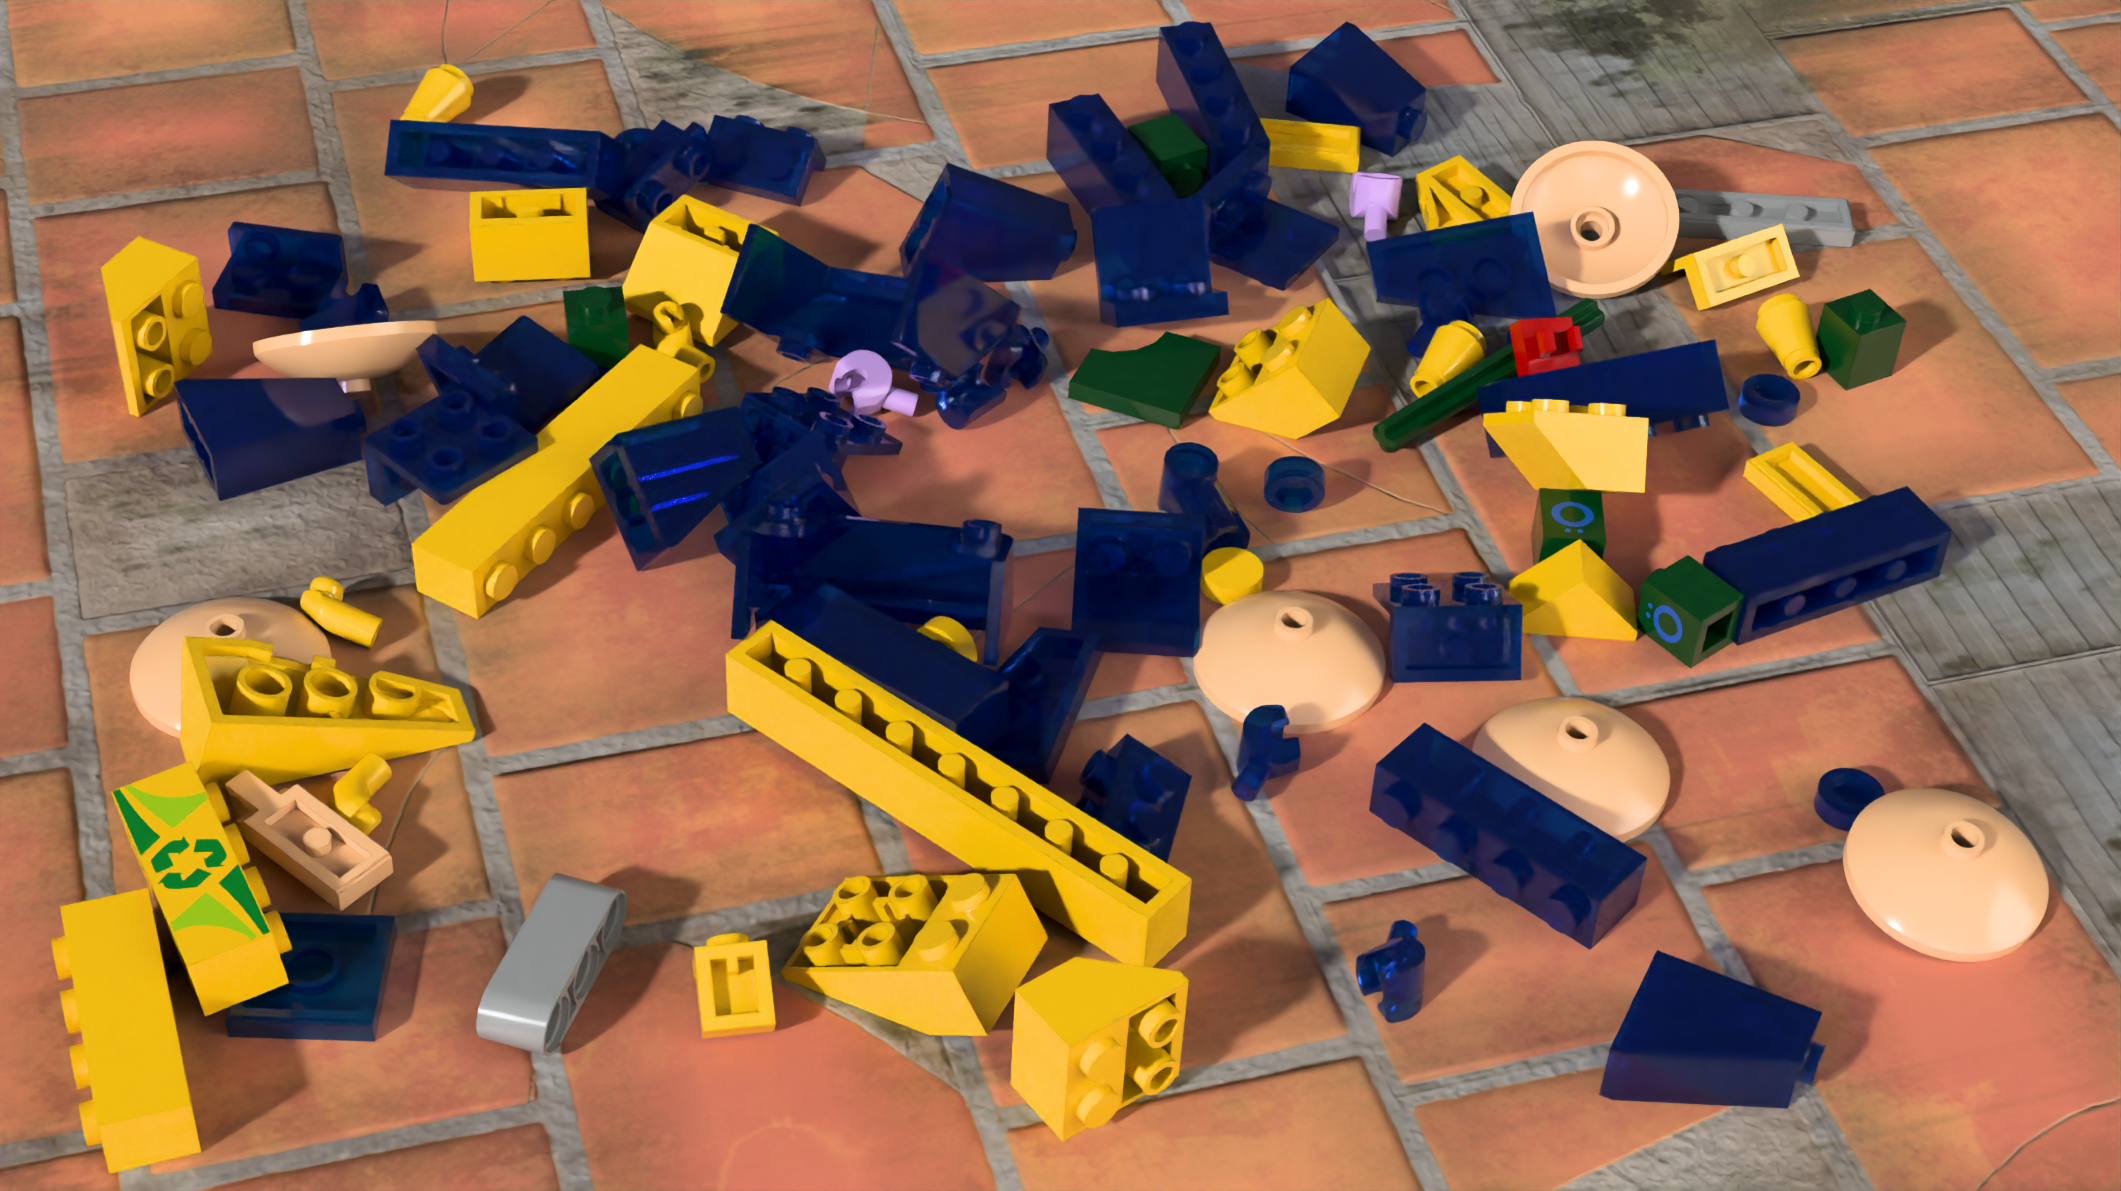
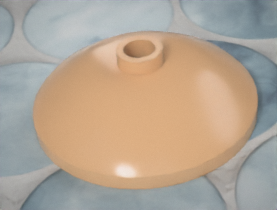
[1509,140,1679,299]
[253,320,437,395]
[1192,590,1386,734]
[130,597,331,739]
[1470,696,1670,849]
[1843,788,2049,962]

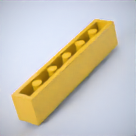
[411,344,703,619]

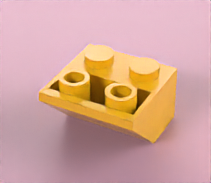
[469,188,591,283]
[622,194,780,347]
[101,236,213,418]
[1208,297,1371,440]
[1483,399,1649,493]
[1010,957,1189,1142]

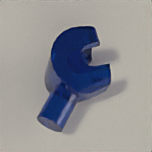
[297,278,389,332]
[1406,278,1478,359]
[983,323,1049,390]
[920,361,1007,430]
[1231,704,1301,802]
[1356,920,1426,1023]

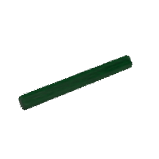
[1373,298,1605,453]

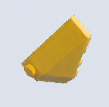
[180,636,476,788]

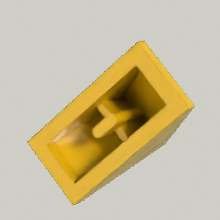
[1507,539,1638,641]

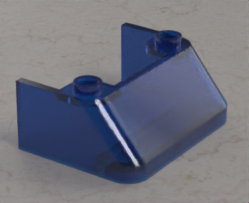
[720,224,1022,387]
[731,500,1014,666]

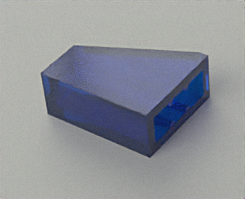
[1285,21,1428,157]
[899,163,1077,286]
[173,378,367,501]
[589,406,762,572]
[1599,950,1827,1109]

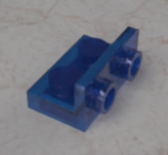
[591,120,717,235]
[212,222,349,323]

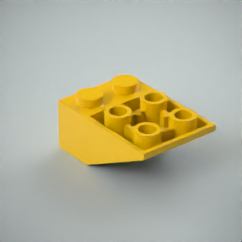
[781,873,1048,1036]

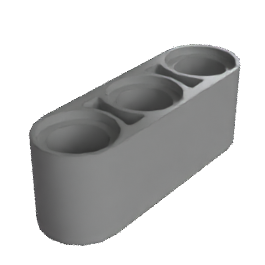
[476,873,627,1057]

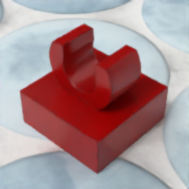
[1509,317,1584,383]

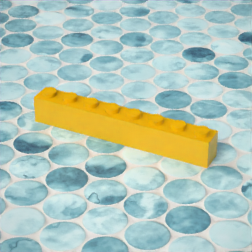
[726,620,1192,967]

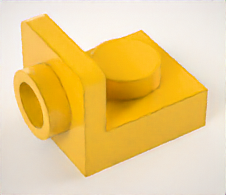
[692,933,776,1039]

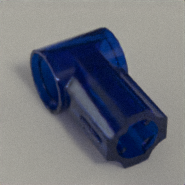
[1157,442,1250,559]

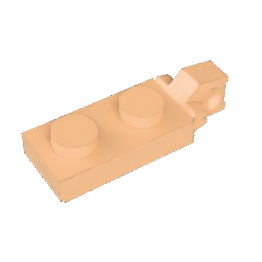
[225,769,393,912]

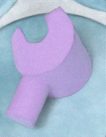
[1349,171,1403,242]
[828,350,919,419]

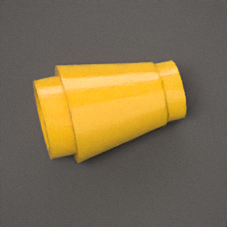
[399,64,474,141]
[1756,293,1822,380]
[1410,320,1487,398]

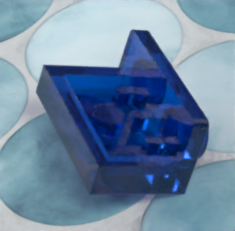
[693,115,827,207]
[1075,734,1192,863]

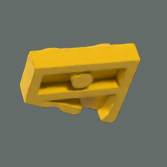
[1415,155,1512,268]

